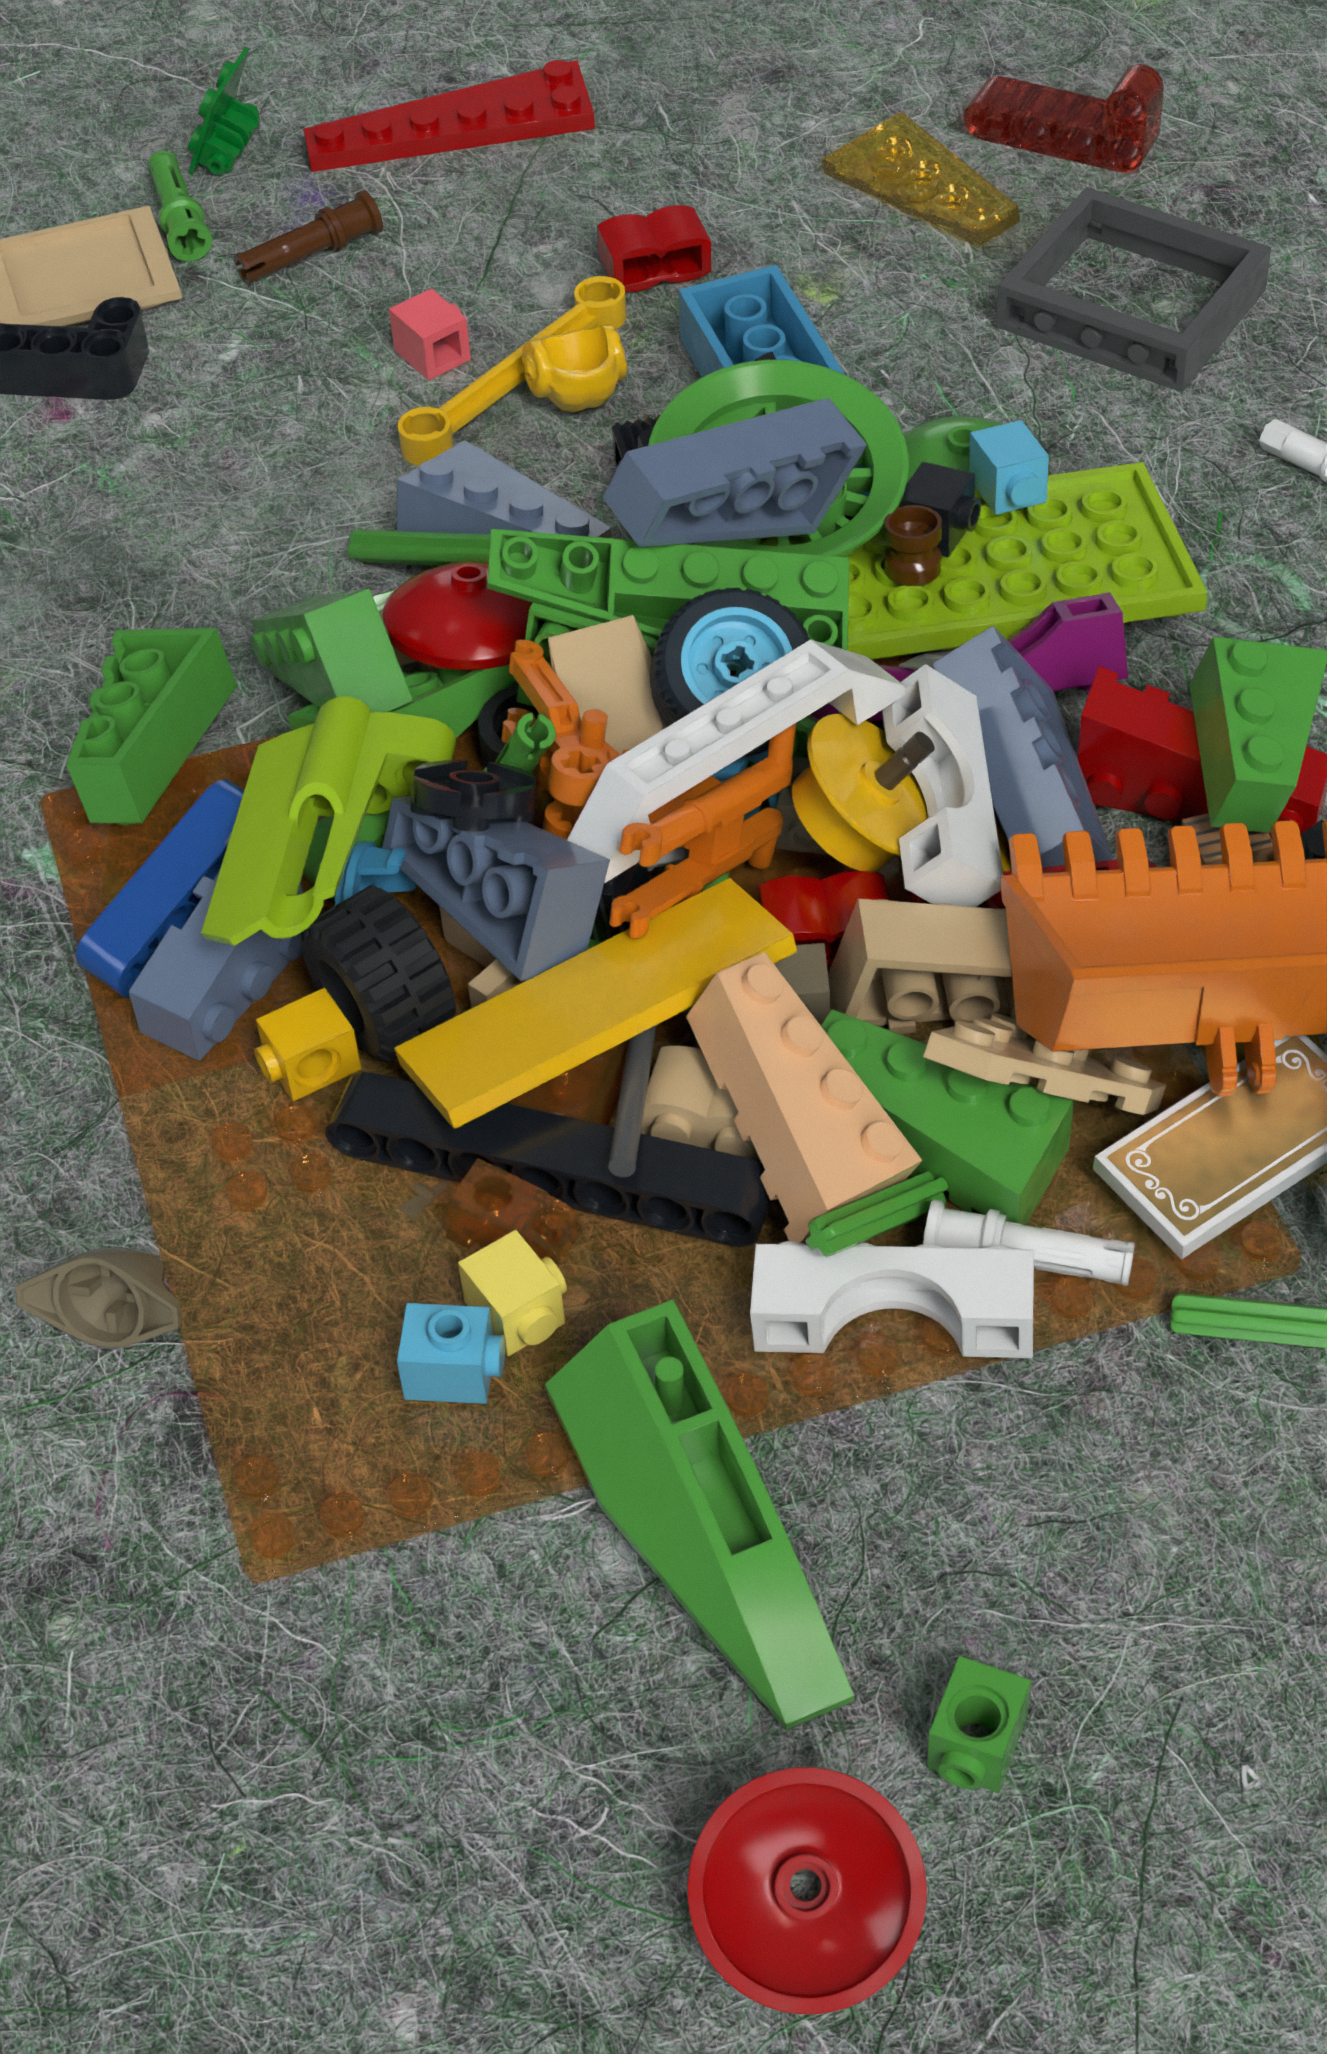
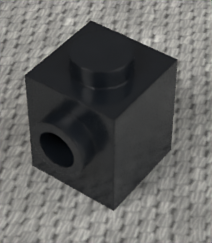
[898,461,981,558]

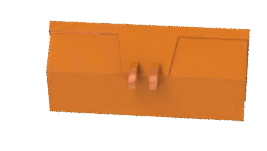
[1000,820,1327,1097]

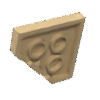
[923,1014,1166,1115]

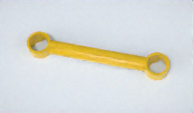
[398,276,627,466]

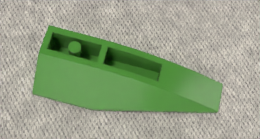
[487,529,849,651]
[545,1299,854,1730]

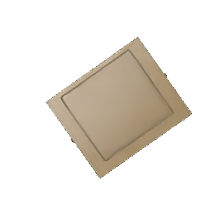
[0,205,182,327]

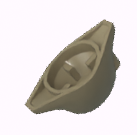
[15,1247,182,1348]

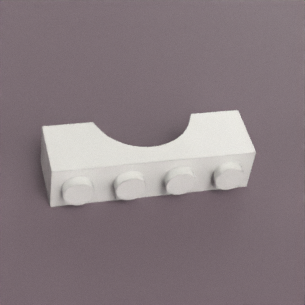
[883,664,1003,907]
[750,1241,1034,1358]

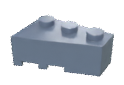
[129,832,303,1061]

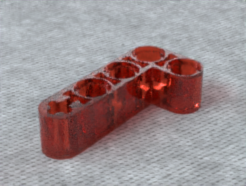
[963,64,1164,173]

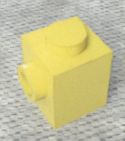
[458,1230,567,1357]

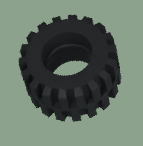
[301,885,456,1063]

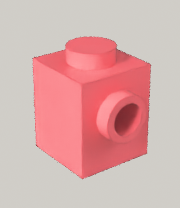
[389,288,471,381]

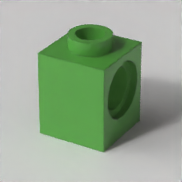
[927,1656,1031,1793]

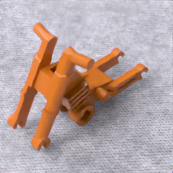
[501,640,797,938]

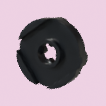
[410,760,537,831]

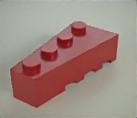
[1078,666,1327,838]

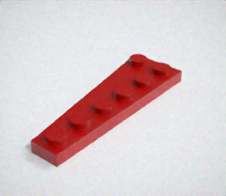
[303,60,595,172]

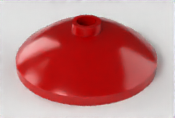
[383,561,533,670]
[688,1767,927,2014]

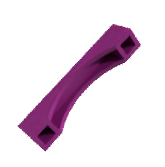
[810,592,1128,726]

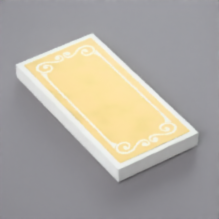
[1093,1035,1327,1260]

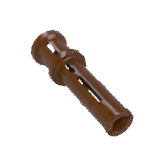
[233,190,383,285]

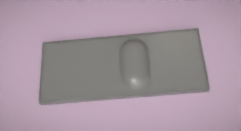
[899,650,951,670]

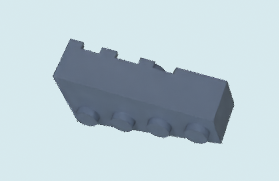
[602,398,867,547]
[397,440,612,538]
[932,626,1114,867]
[382,796,610,981]

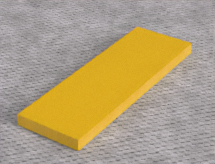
[394,878,797,1129]

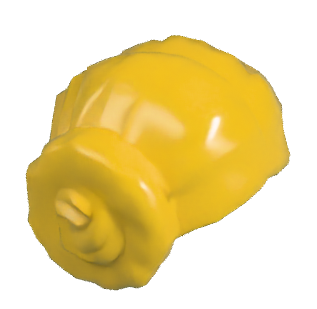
[522,324,628,413]

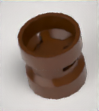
[885,505,942,586]

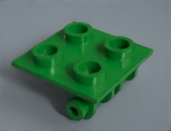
[187,47,260,175]

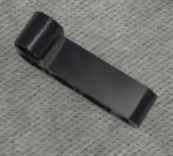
[0,297,149,400]

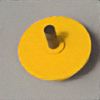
[792,714,935,872]

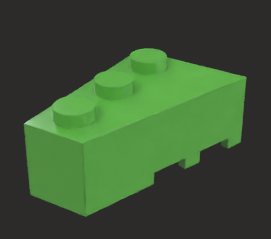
[1189,636,1327,833]

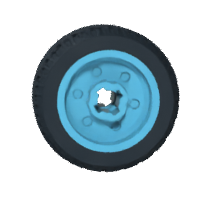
[650,588,811,758]

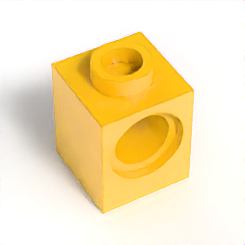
[254,987,362,1102]

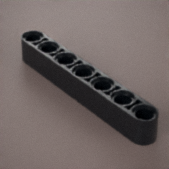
[325,1072,772,1247]

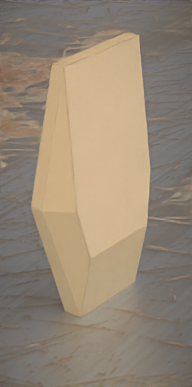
[548,615,667,755]

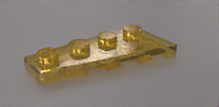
[822,111,1020,246]

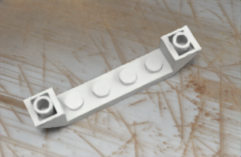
[567,640,906,883]

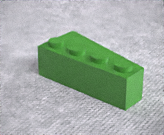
[250,588,413,712]
[66,628,237,826]
[821,1009,1074,1225]

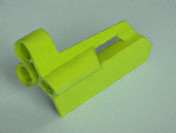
[201,696,456,946]

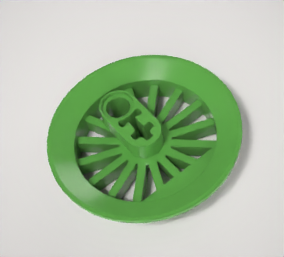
[648,360,909,557]

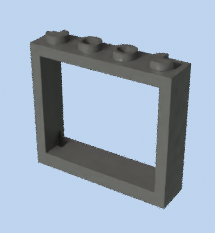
[996,187,1271,392]

